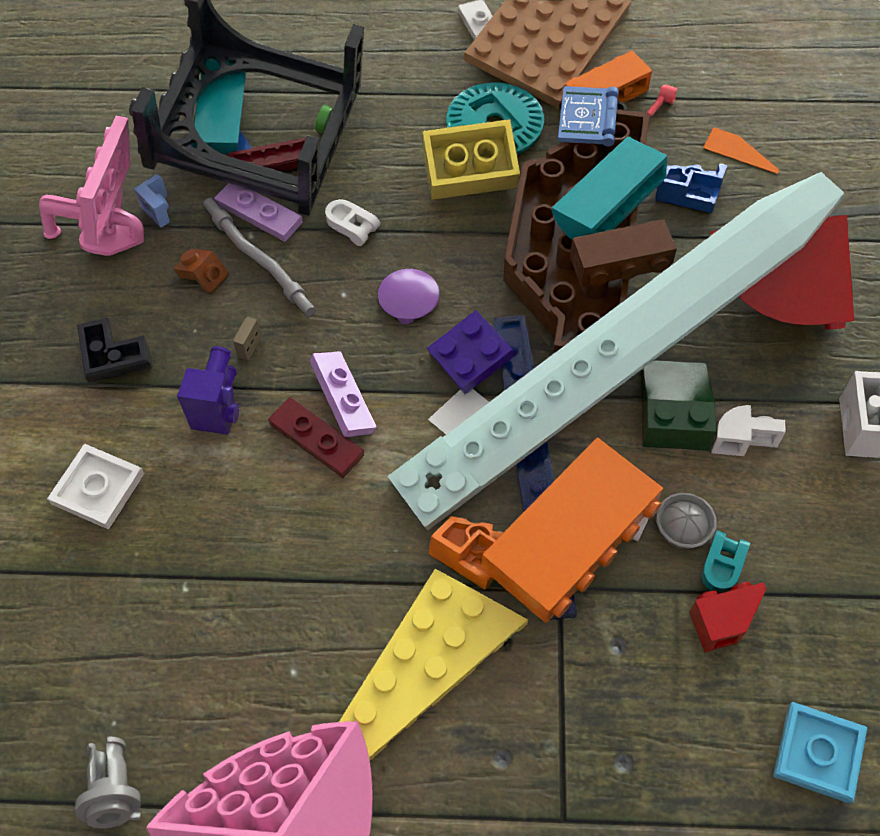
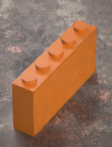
[481,437,663,623]

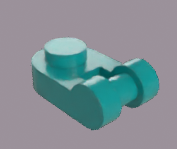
[701,530,750,594]

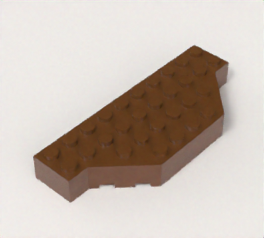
[503,109,650,354]

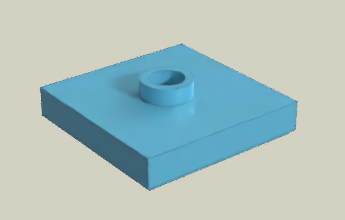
[773,702,867,804]

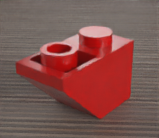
[689,582,766,652]

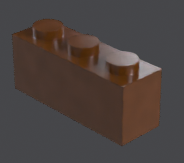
[570,219,677,287]

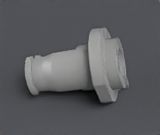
[75,737,141,829]

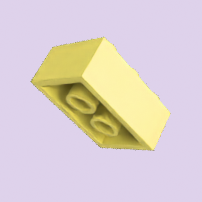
[422,119,520,200]

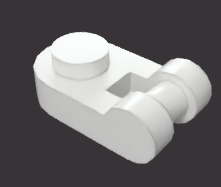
[325,200,380,246]

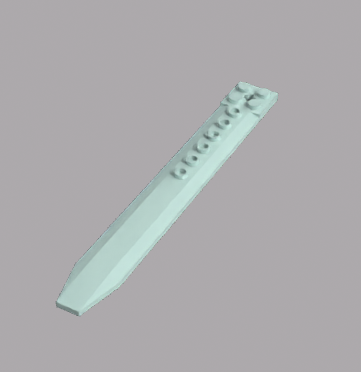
[388,172,844,530]

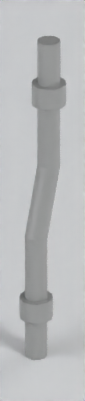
[203,198,315,317]

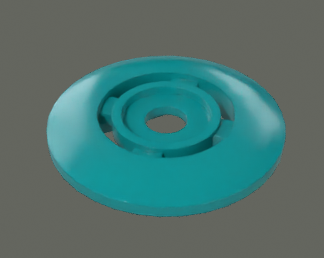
[446,82,544,155]

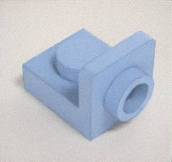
[134,174,170,228]

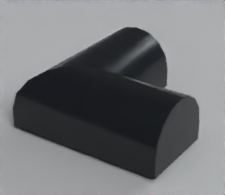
[77,318,153,383]

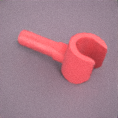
[646,85,678,118]

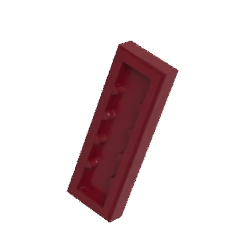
[227,137,307,171]
[268,397,364,478]

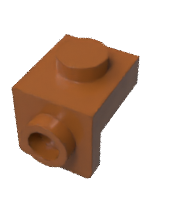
[173,249,229,293]

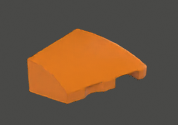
[428,516,504,590]

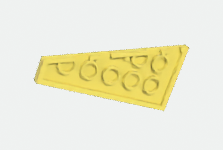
[339,569,528,761]

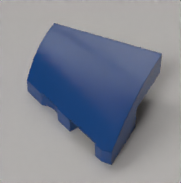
[655,164,727,213]

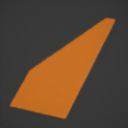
[703,127,779,174]

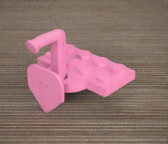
[39,116,144,256]

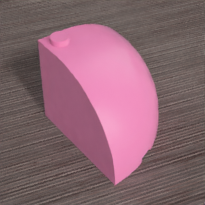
[146,722,373,836]

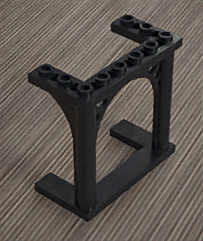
[129,0,364,216]

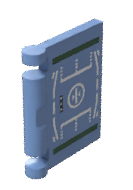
[558,86,618,146]

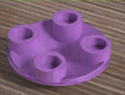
[378,269,439,324]

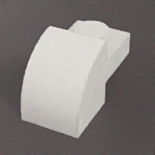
[711,405,786,456]

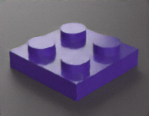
[427,310,516,394]

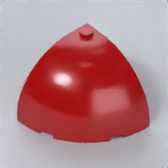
[710,215,854,329]

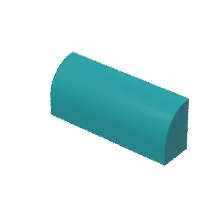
[192,59,246,156]
[552,136,668,239]

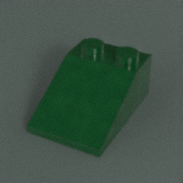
[641,361,716,451]

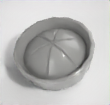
[656,492,717,550]

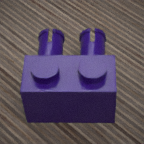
[177,346,239,435]

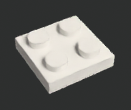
[47,444,145,530]

